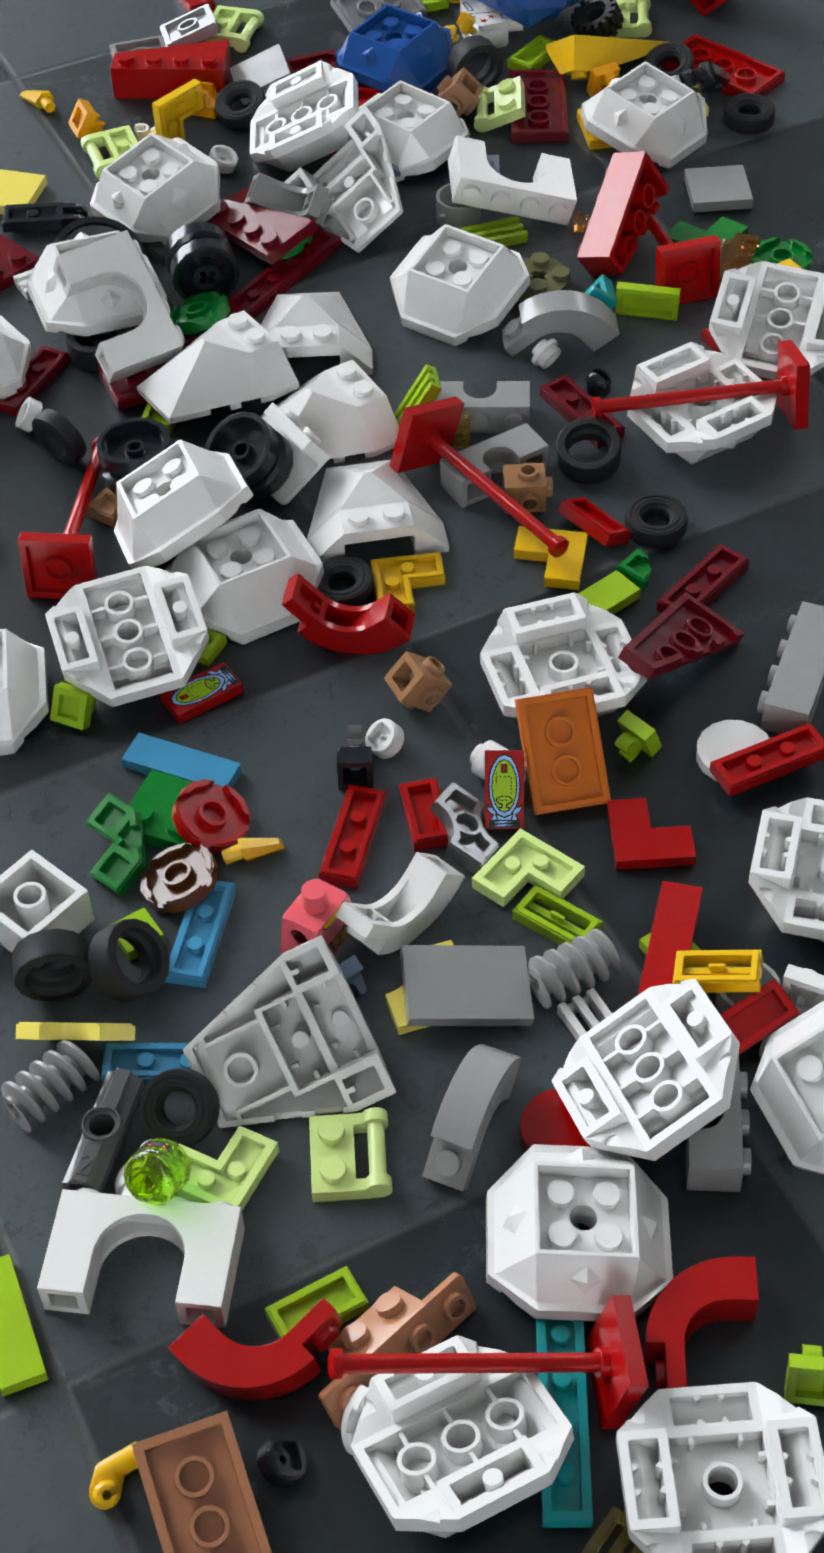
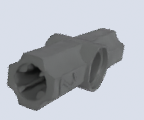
[62,1068,144,1193]

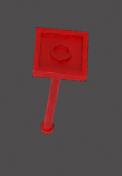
[647,215,721,305]
[591,340,810,430]
[390,396,569,558]
[17,437,101,599]
[328,1295,649,1430]

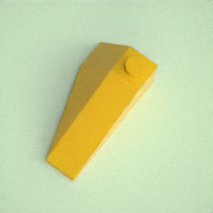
[546,35,669,80]

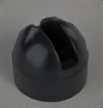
[585,368,611,397]

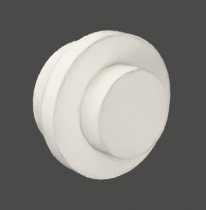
[531,338,561,369]

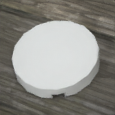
[696,720,770,782]

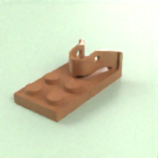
[131,1411,272,1553]

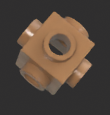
[437,67,484,117]
[502,463,553,514]
[384,651,453,712]

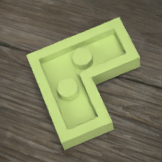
[472,828,585,907]
[156,1125,279,1211]

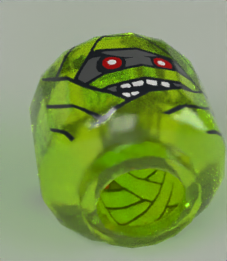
[124,1138,191,1205]

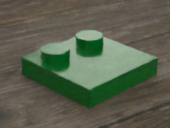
[129,769,192,849]

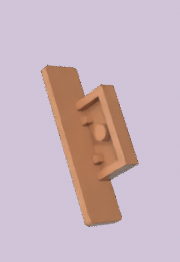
[319,1272,477,1430]

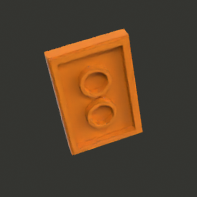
[514,687,611,815]

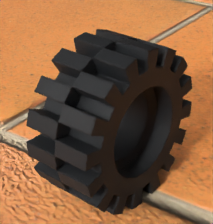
[570,0,624,37]

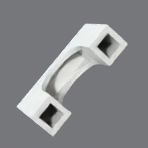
[448,135,577,226]
[53,230,185,384]
[37,1188,245,1328]

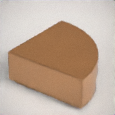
[86,487,118,528]

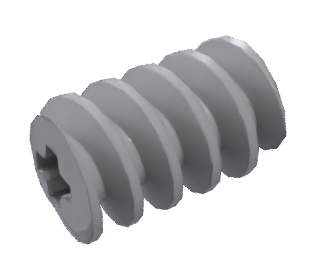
[528,929,621,1009]
[1,1040,100,1132]

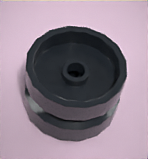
[164,221,240,300]
[205,412,293,501]
[96,418,171,498]

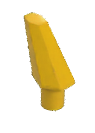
[19,90,55,113]
[221,838,285,865]

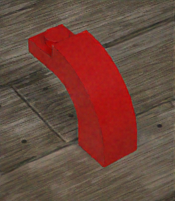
[282,573,415,655]
[644,1256,759,1390]
[168,1297,343,1401]

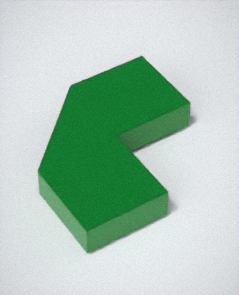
[667,216,748,252]
[85,793,147,898]

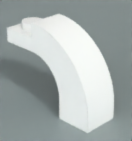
[336,852,465,955]

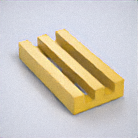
[673,950,763,993]

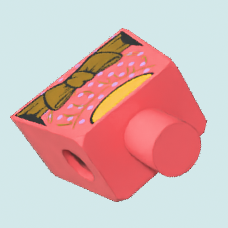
[281,878,351,955]

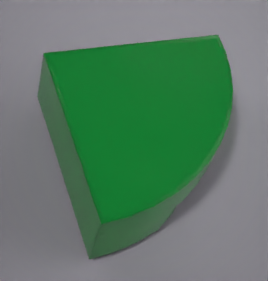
[616,548,652,592]

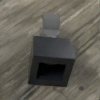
[337,725,373,790]

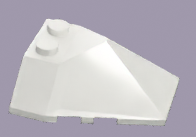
[284,105,403,253]
[261,292,373,375]
[137,310,300,424]
[260,359,399,463]
[307,460,449,562]
[183,935,396,1128]

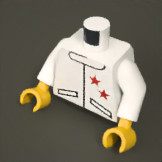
[456,0,524,48]

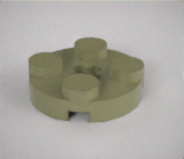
[518,252,570,302]

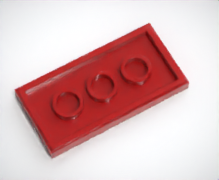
[661,34,786,97]

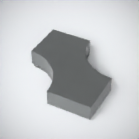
[430,782,499,875]

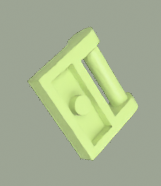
[610,0,652,38]
[202,5,264,53]
[474,76,526,133]
[80,125,138,180]
[309,1107,393,1202]

